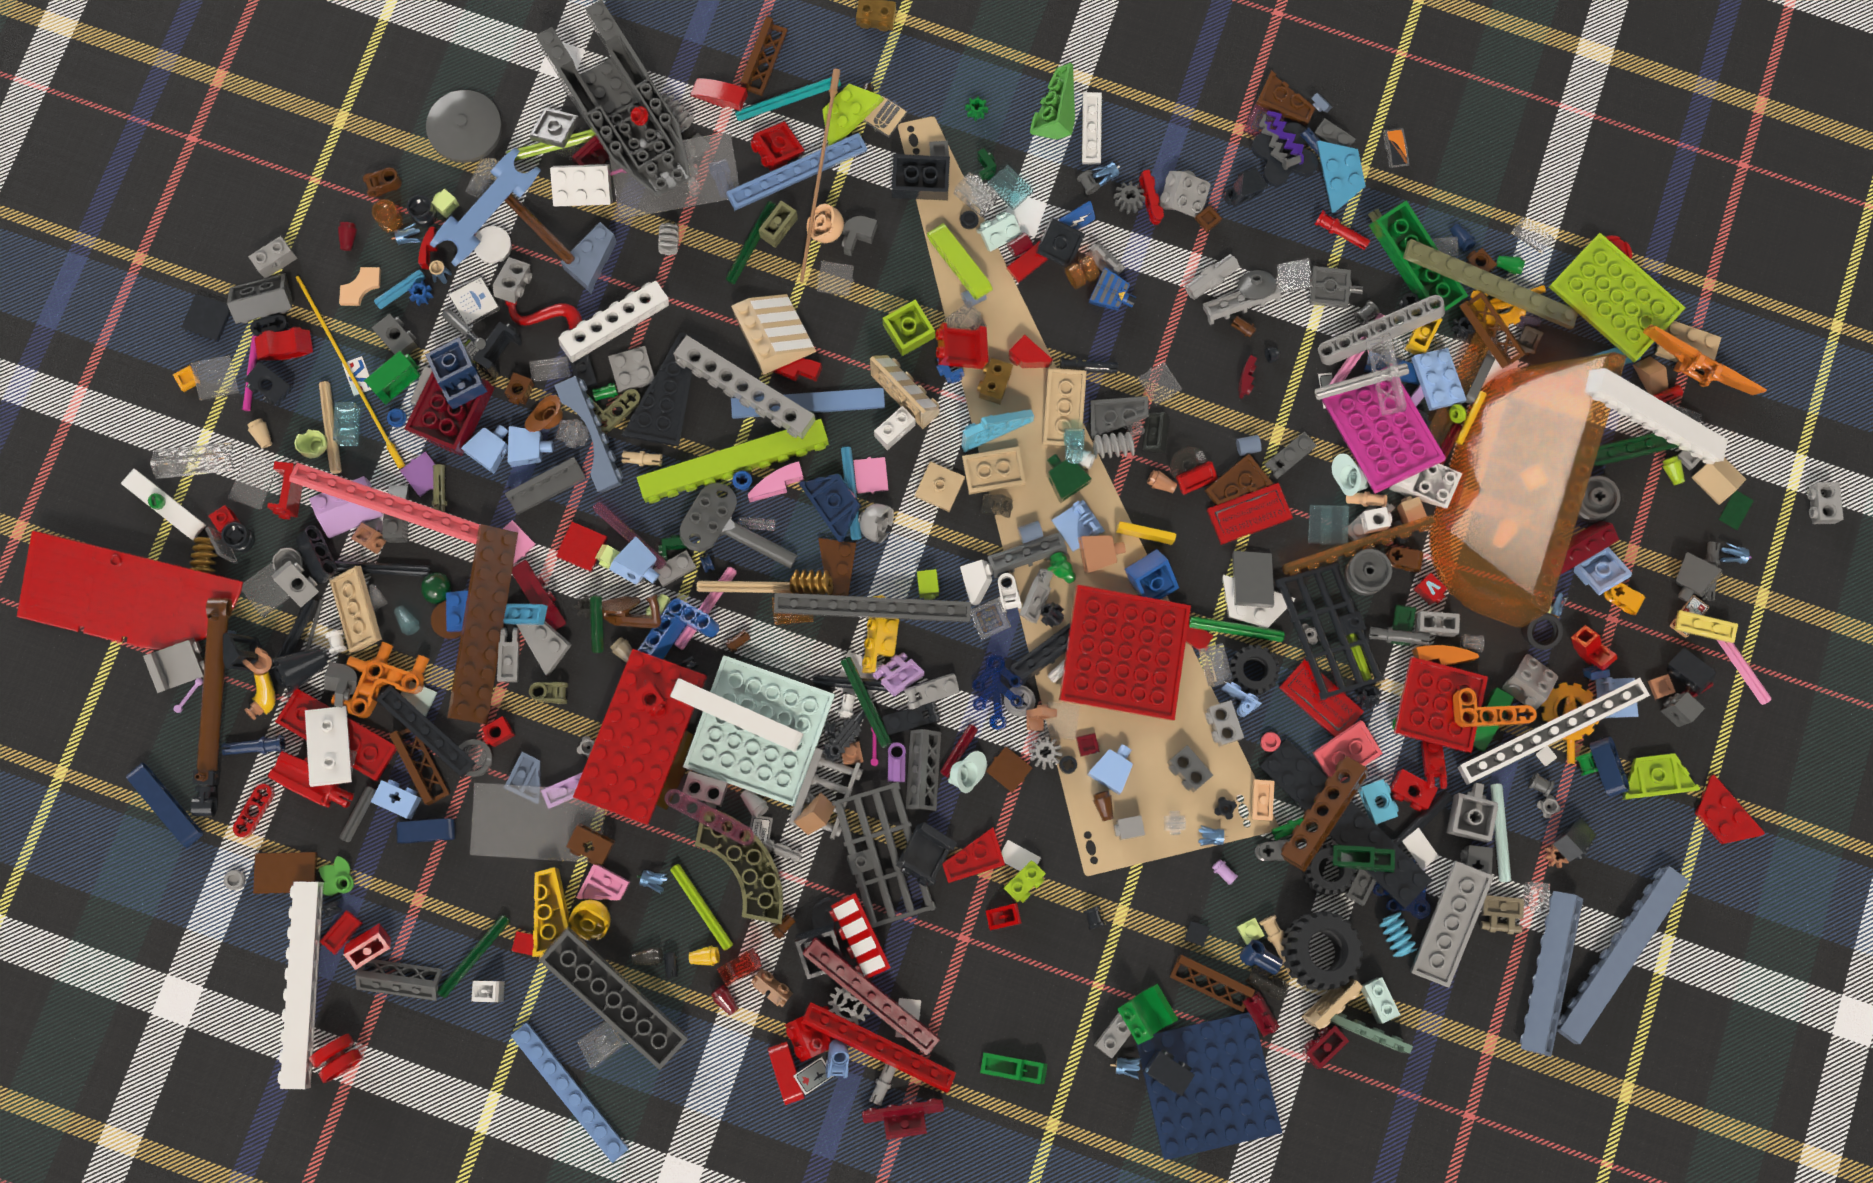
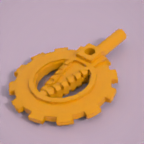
[1470,285,1546,328]
[1541,682,1599,764]

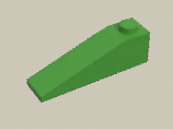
[1030,63,1075,140]

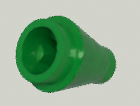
[1496,255,1526,275]

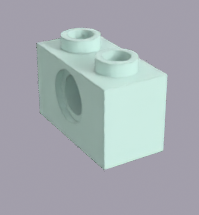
[1361,977,1400,1024]

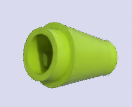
[1662,456,1685,485]

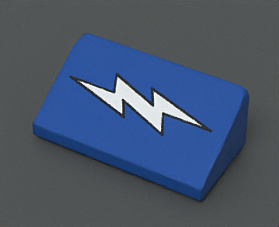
[1059,201,1095,230]

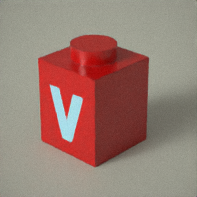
[1413,573,1448,605]

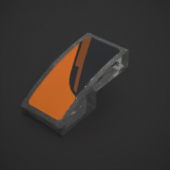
[1384,128,1409,168]

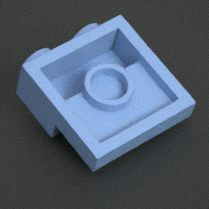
[1574,547,1632,595]

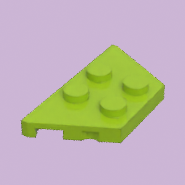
[822,84,885,146]
[1623,753,1700,800]

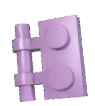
[873,652,924,696]

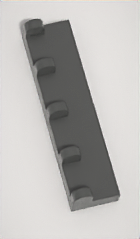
[987,532,1068,578]

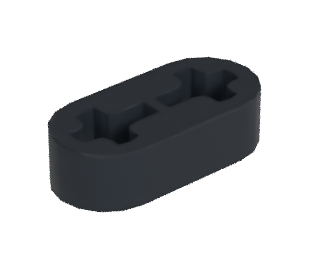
[250,315,289,336]

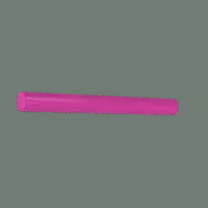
[242,336,257,411]

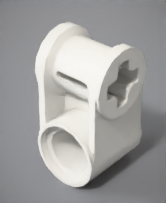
[998,573,1022,612]

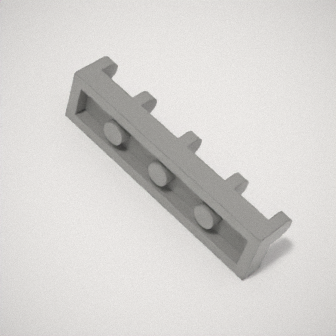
[1203,285,1281,325]

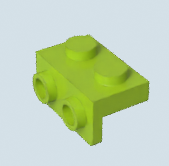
[1004,860,1046,903]

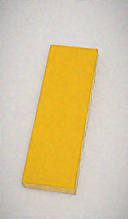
[1116,521,1176,545]

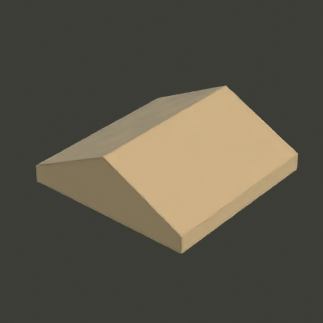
[1691,457,1746,505]

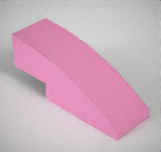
[748,461,804,502]

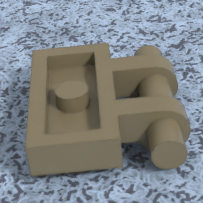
[1480,895,1524,934]

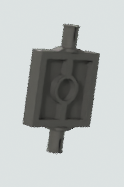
[1298,266,1363,308]

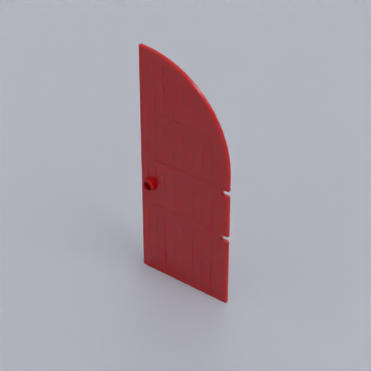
[17,531,243,650]

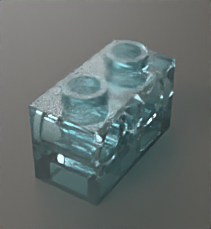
[333,402,360,446]

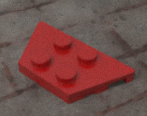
[1694,774,1765,844]

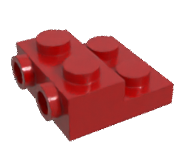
[751,121,805,171]

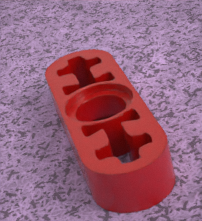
[233,784,275,838]

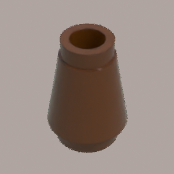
[1093,791,1114,821]

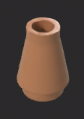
[1147,470,1177,493]

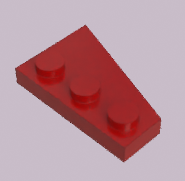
[942,827,1005,883]

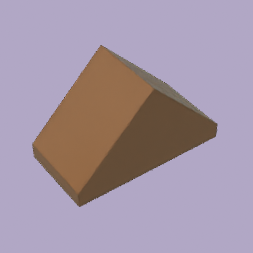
[1633,357,1668,396]
[793,793,835,835]

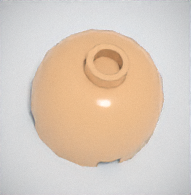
[806,204,844,243]

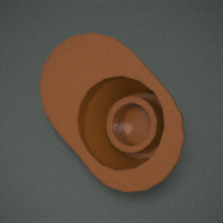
[524,395,563,432]

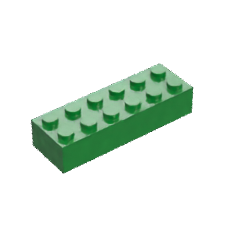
[1369,200,1468,311]

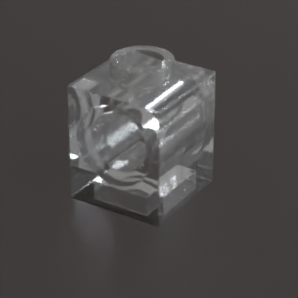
[1523,882,1550,912]

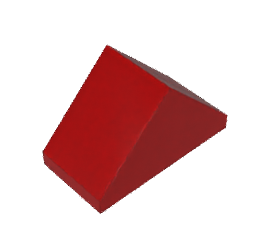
[986,903,1021,930]

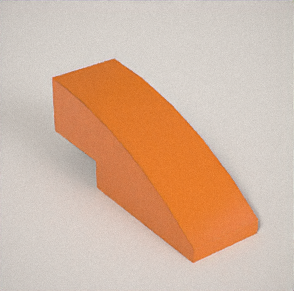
[1412,645,1479,666]

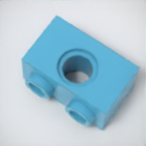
[1358,779,1399,825]

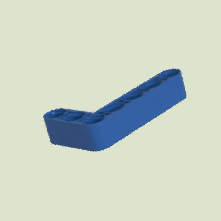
[638,598,719,659]

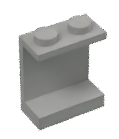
[143,638,205,693]

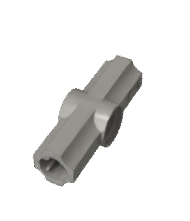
[1185,254,1240,300]

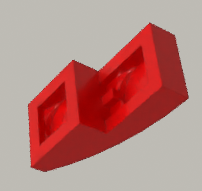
[418,227,438,270]

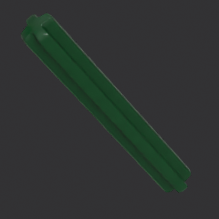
[726,201,776,284]
[841,657,892,748]
[437,915,510,998]

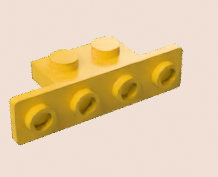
[862,595,899,673]

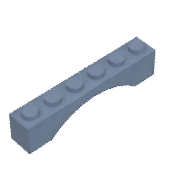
[554,376,623,493]

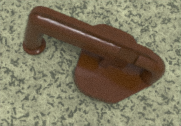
[602,594,661,628]

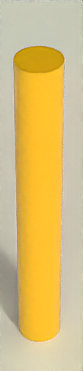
[1455,391,1487,445]

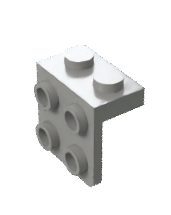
[1159,171,1210,218]
[1502,654,1558,710]

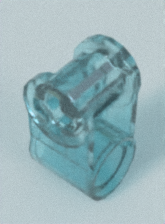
[1064,428,1085,464]

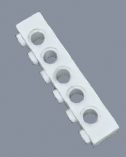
[558,281,669,363]

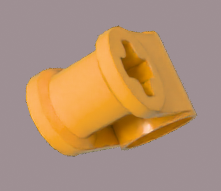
[1604,583,1645,615]

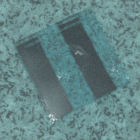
[1308,505,1349,545]

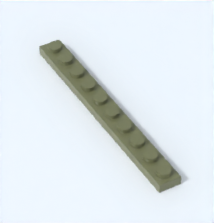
[1403,239,1578,330]

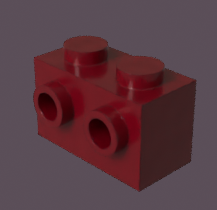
[1302,1025,1349,1069]

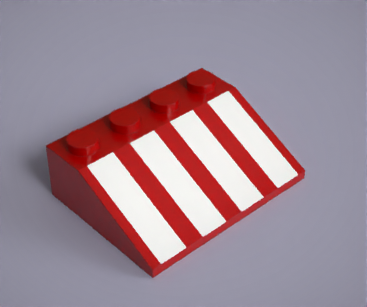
[829,893,891,979]

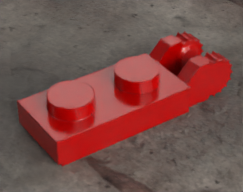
[1139,170,1164,225]
[1421,741,1447,789]

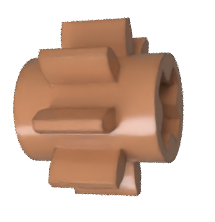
[1543,844,1569,868]

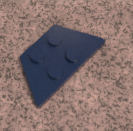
[799,474,861,542]

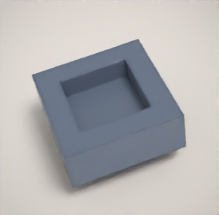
[1311,93,1332,113]

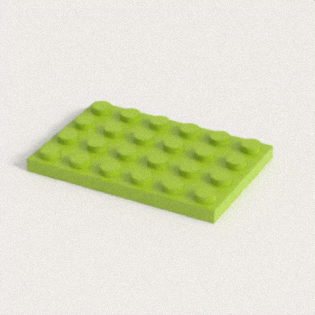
[1549,233,1686,363]

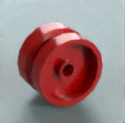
[309,1034,364,1083]

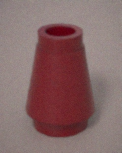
[338,222,357,251]
[710,985,739,1016]

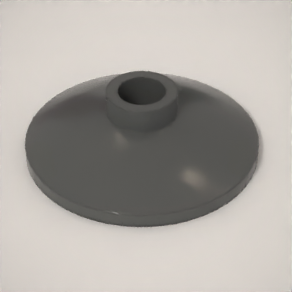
[1238,270,1276,300]

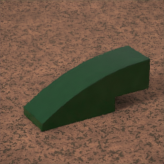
[1333,845,1395,872]

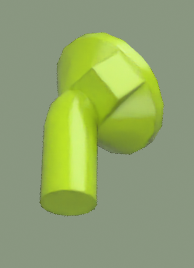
[1449,404,1466,423]

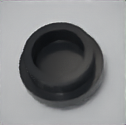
[960,211,979,230]

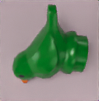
[1048,552,1076,583]

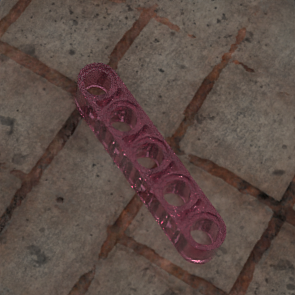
[665,789,755,846]

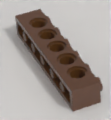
[1281,756,1369,872]

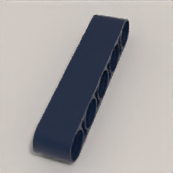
[126,762,204,848]

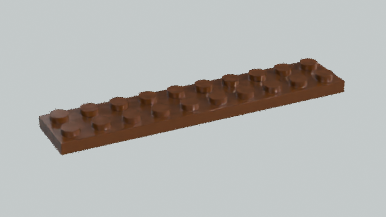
[447,524,518,724]

